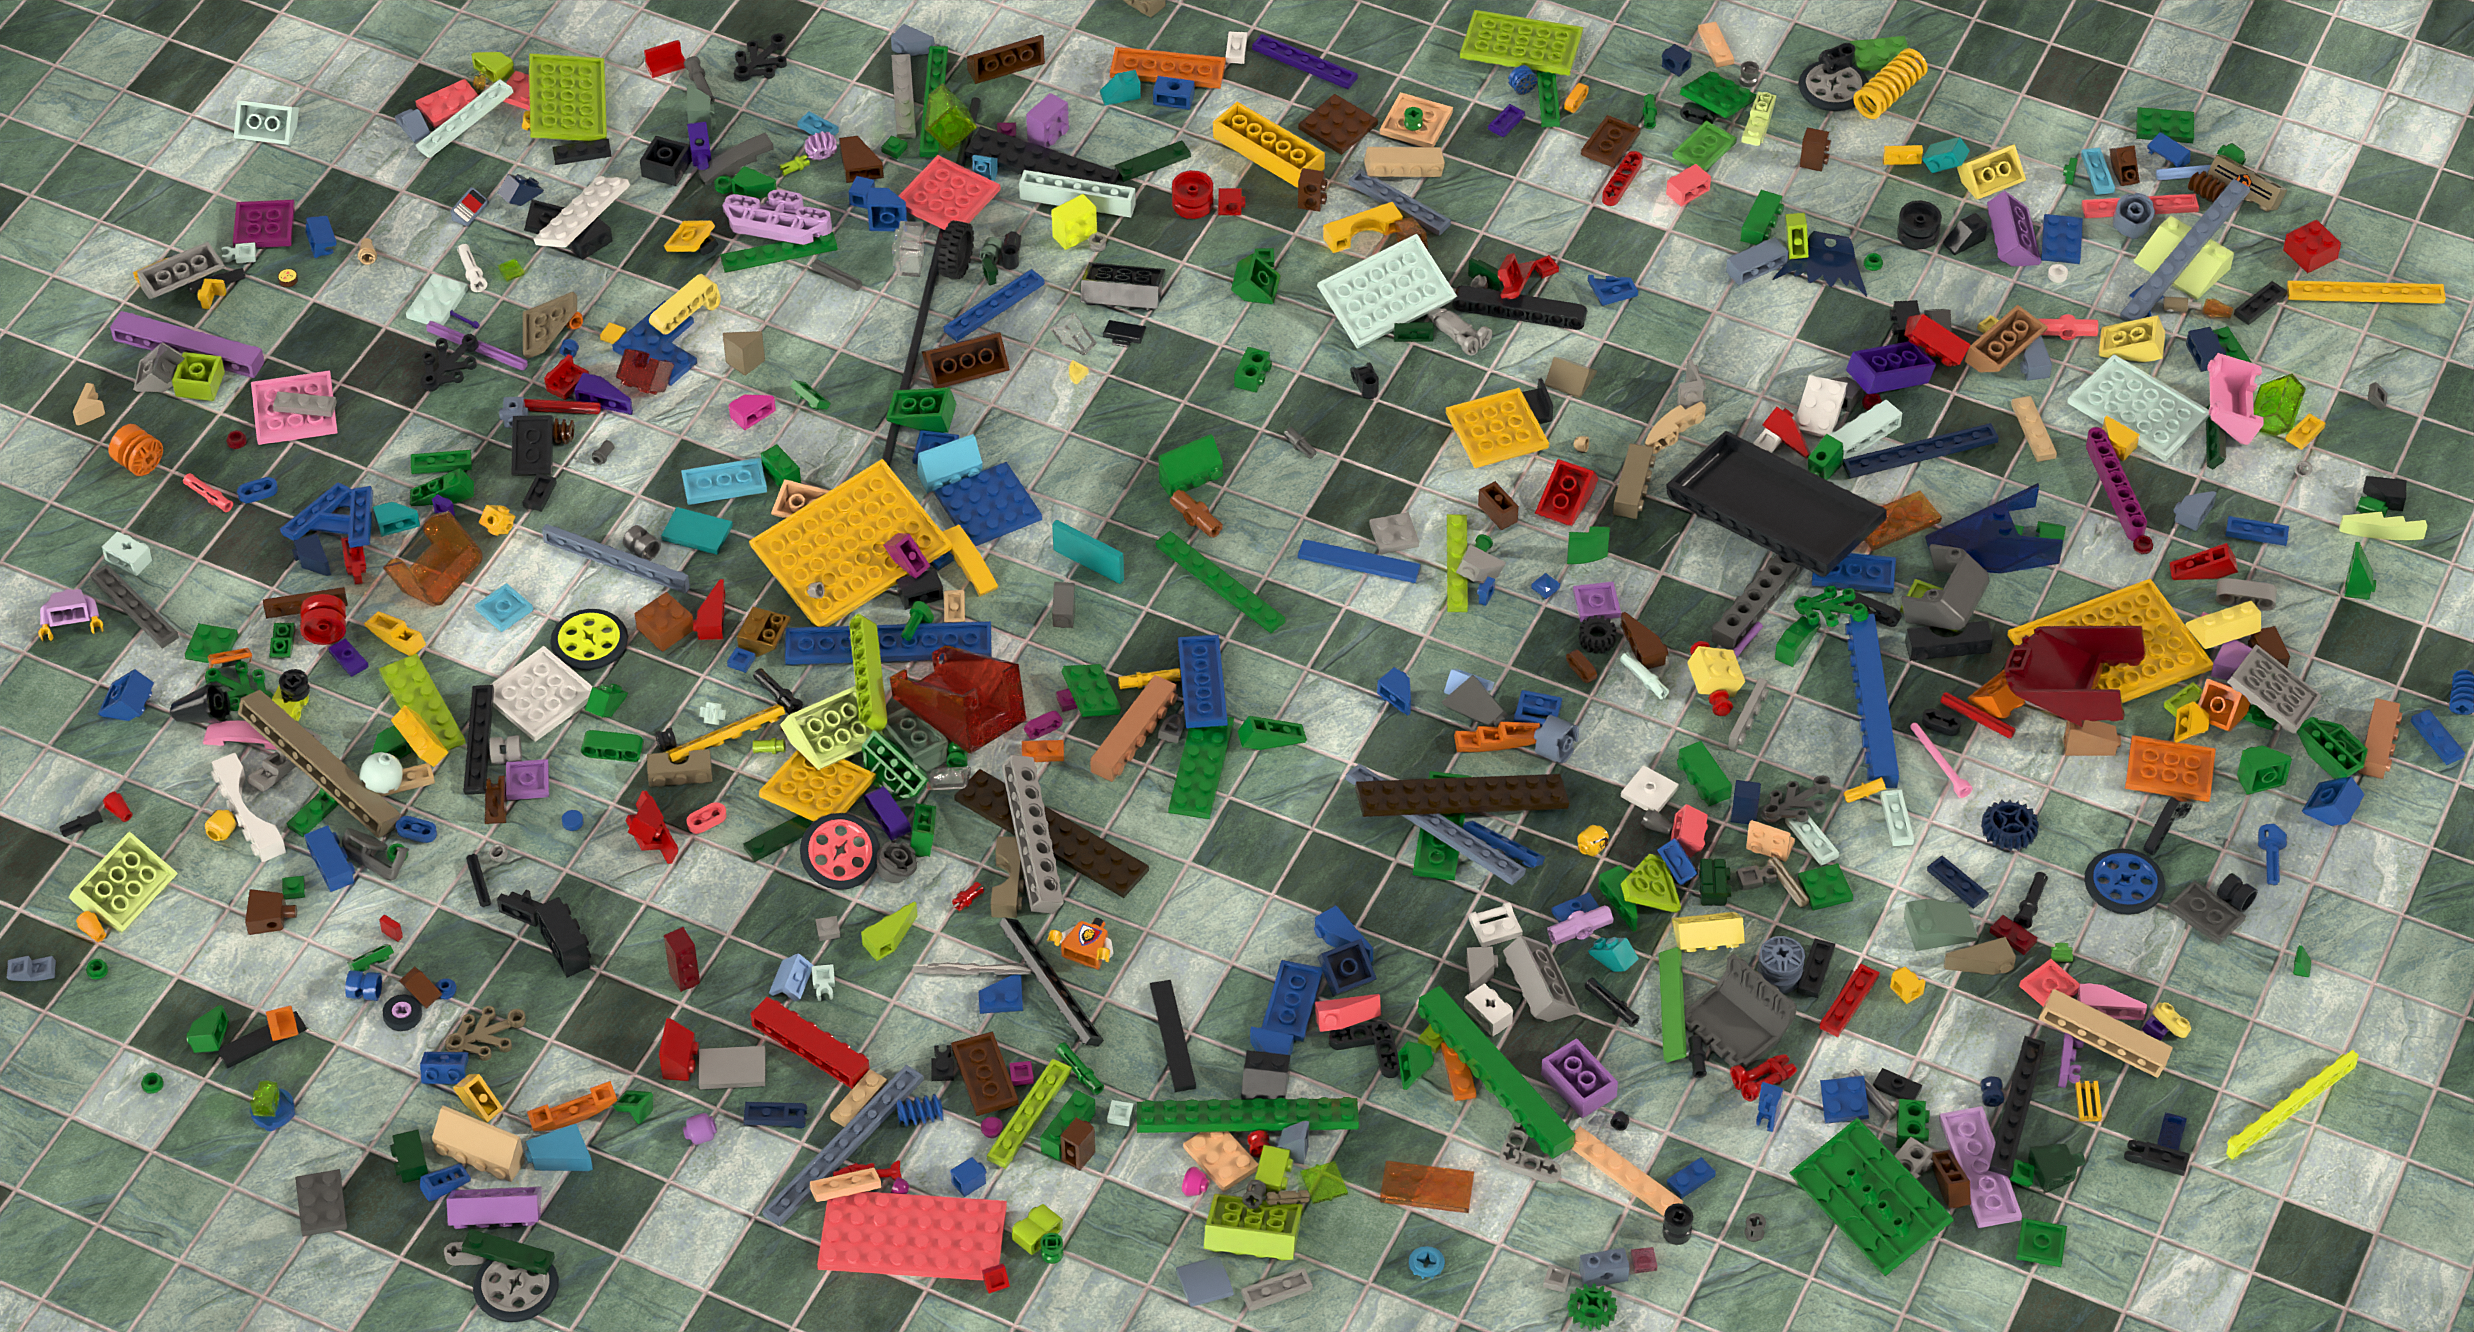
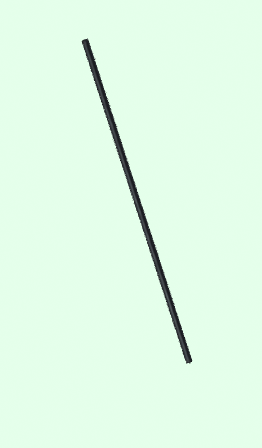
[882,97,981,467]

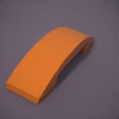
[527,1081,617,1131]

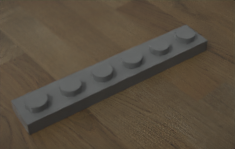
[90,564,179,649]

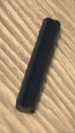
[188,268,246,294]
[466,854,491,907]

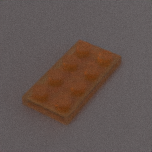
[1864,490,1942,551]
[1380,1161,1474,1213]

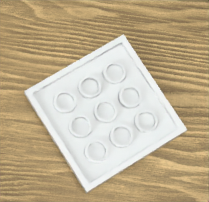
[490,646,593,742]

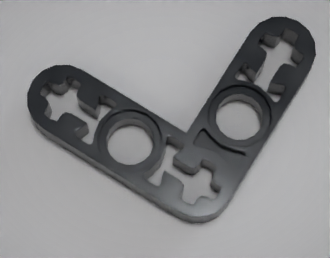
[2143,797,2193,856]
[1329,1021,1400,1078]

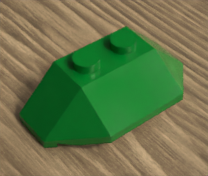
[2296,717,2368,779]
[861,730,929,802]

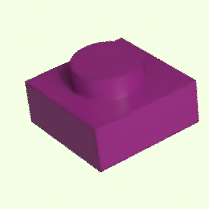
[997,122,1016,138]
[1056,688,1078,712]
[1009,1061,1034,1086]

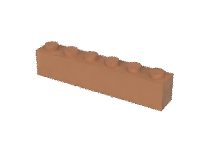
[1090,675,1178,782]

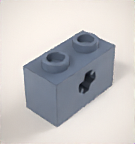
[1579,1248,1630,1288]

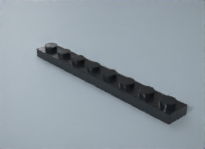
[999,917,1104,1046]
[1988,1036,2046,1177]

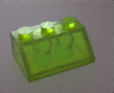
[2253,373,2306,436]

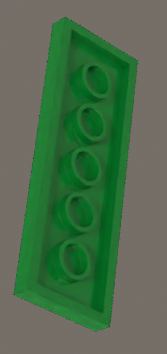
[1168,716,1234,819]
[1413,771,1471,881]

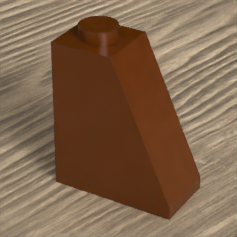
[839,135,884,183]

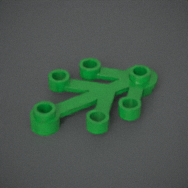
[1794,586,1869,627]
[205,661,274,711]

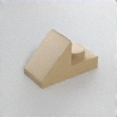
[73,383,105,425]

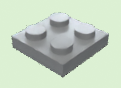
[1370,512,1419,554]

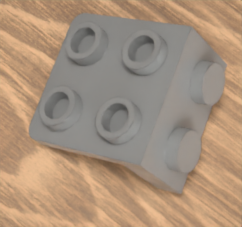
[1677,359,1706,409]

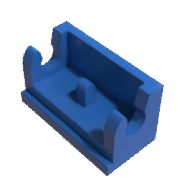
[2147,132,2190,167]
[305,216,337,258]
[1756,1082,1784,1132]

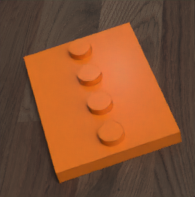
[2125,735,2216,802]

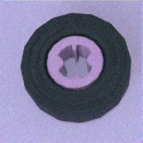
[382,994,422,1032]

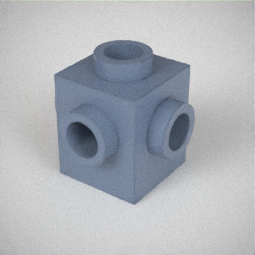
[499,397,529,428]

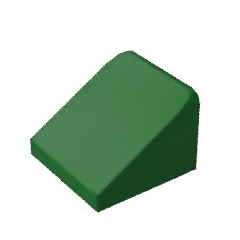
[2293,945,2311,977]

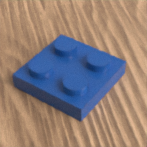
[1820,1076,1869,1124]

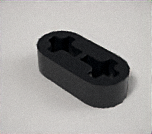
[1680,102,1717,125]
[1922,708,1961,736]

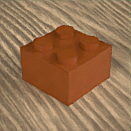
[634,592,694,652]

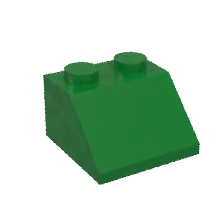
[1231,253,1281,304]
[2237,745,2292,795]

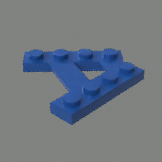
[280,482,373,548]

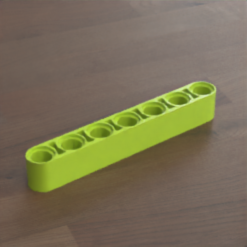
[849,614,887,732]

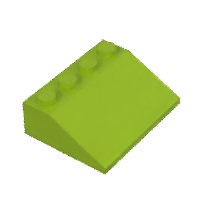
[1204,1193,1303,1261]

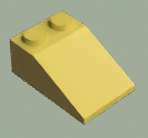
[2099,315,2165,362]

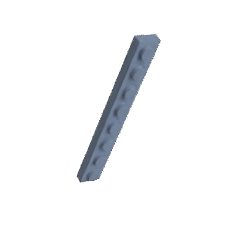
[542,524,690,594]

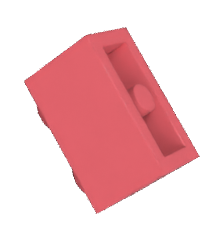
[1666,164,1711,207]
[1671,804,1708,857]

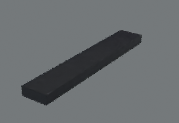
[463,684,494,795]
[1150,979,1196,1092]

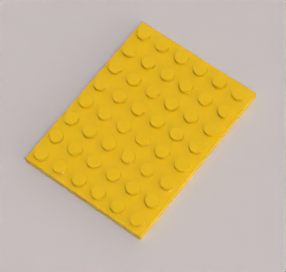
[749,459,953,627]
[2007,578,2213,703]

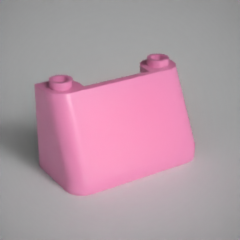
[2207,353,2264,445]

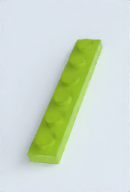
[1447,514,1468,612]
[987,1059,1072,1169]

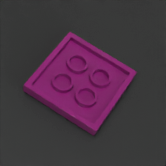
[233,199,295,248]

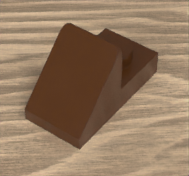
[399,966,442,1009]

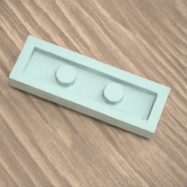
[1880,789,1914,846]
[1785,815,1839,866]

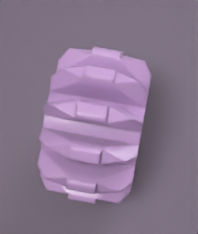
[805,131,837,161]

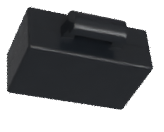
[1103,320,1146,348]

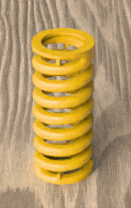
[1853,48,1928,119]

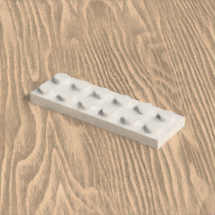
[533,176,630,247]

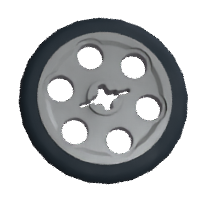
[1798,61,1868,111]
[473,1259,559,1322]

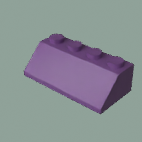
[1987,190,2042,267]
[447,1186,542,1229]

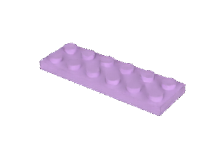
[1939,1106,2022,1228]

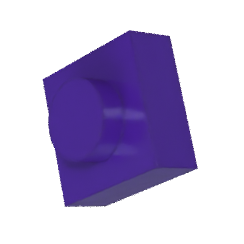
[432,494,455,521]
[2141,1015,2169,1041]

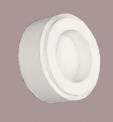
[2048,264,2068,283]

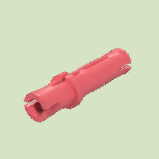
[183,473,233,512]

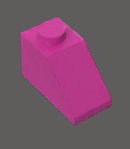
[729,394,776,430]

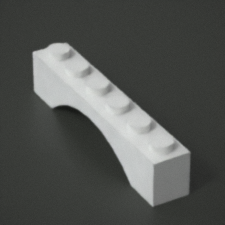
[211,753,286,862]

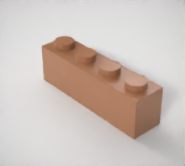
[2358,698,2403,779]

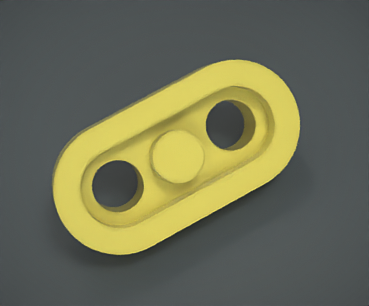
[2152,1002,2191,1038]

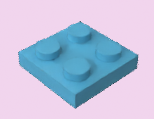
[475,583,533,632]

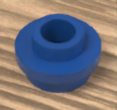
[435,979,457,999]

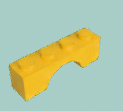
[1323,201,1403,253]

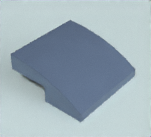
[1176,1256,1234,1307]

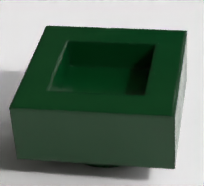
[982,258,998,286]

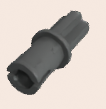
[1283,427,1317,459]

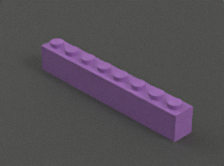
[110,311,265,378]

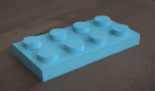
[681,458,767,505]

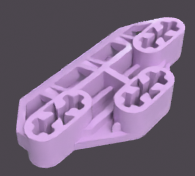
[723,190,832,245]

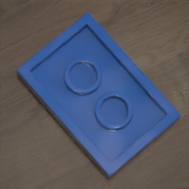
[2041,214,2083,264]

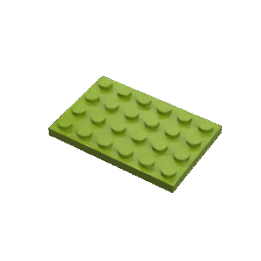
[1460,10,1583,76]
[529,53,607,141]

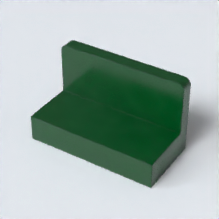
[1468,258,1504,291]
[1394,322,1434,342]

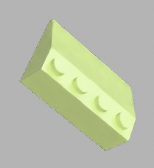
[2134,216,2234,300]
[780,686,885,770]
[68,831,178,933]

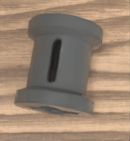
[1242,1180,1266,1209]
[1744,1213,1766,1242]

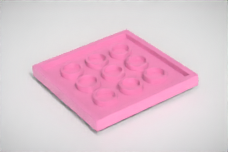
[251,371,338,445]

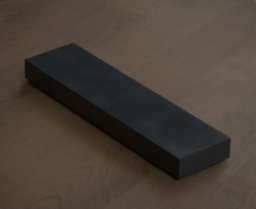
[218,1011,307,1069]

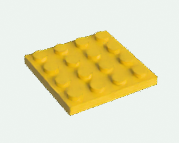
[1446,388,1549,468]
[759,750,876,822]

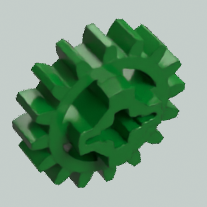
[1567,1283,1617,1331]

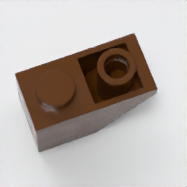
[2109,145,2140,186]

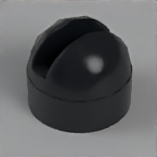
[1610,1111,1629,1131]

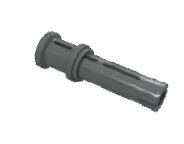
[684,56,715,104]

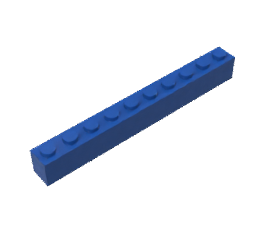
[1845,614,1899,788]

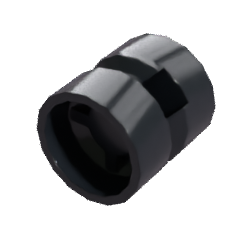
[2217,873,2258,912]
[1662,1203,1694,1245]

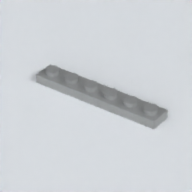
[891,54,916,139]

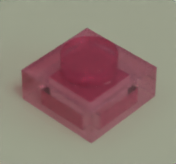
[1631,1247,1657,1273]

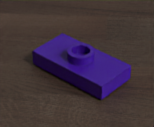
[1488,104,1525,138]
[328,638,369,677]

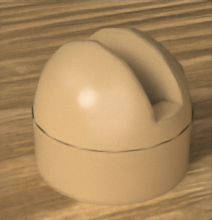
[1573,436,1589,452]

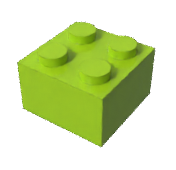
[172,352,225,401]

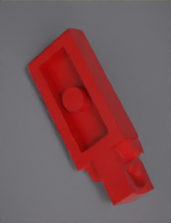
[341,537,367,585]

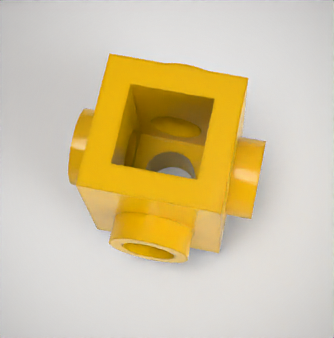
[479,505,516,536]

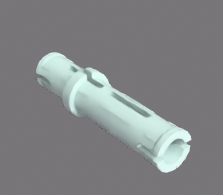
[1620,652,1669,699]

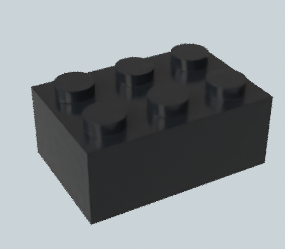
[535,897,591,978]

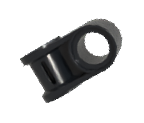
[1818,43,1855,74]
[1350,362,1379,399]

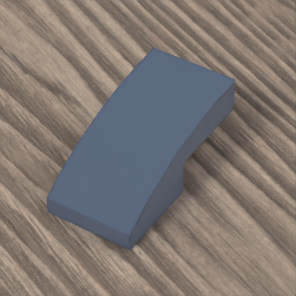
[7,956,56,981]

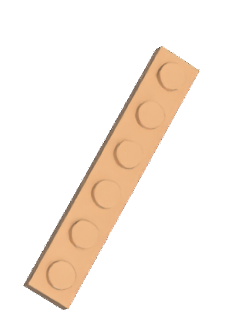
[1571,1126,1683,1216]

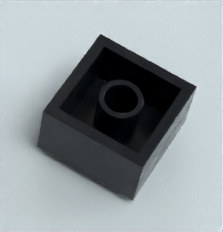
[640,136,692,186]

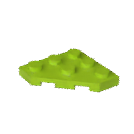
[1621,854,1681,913]

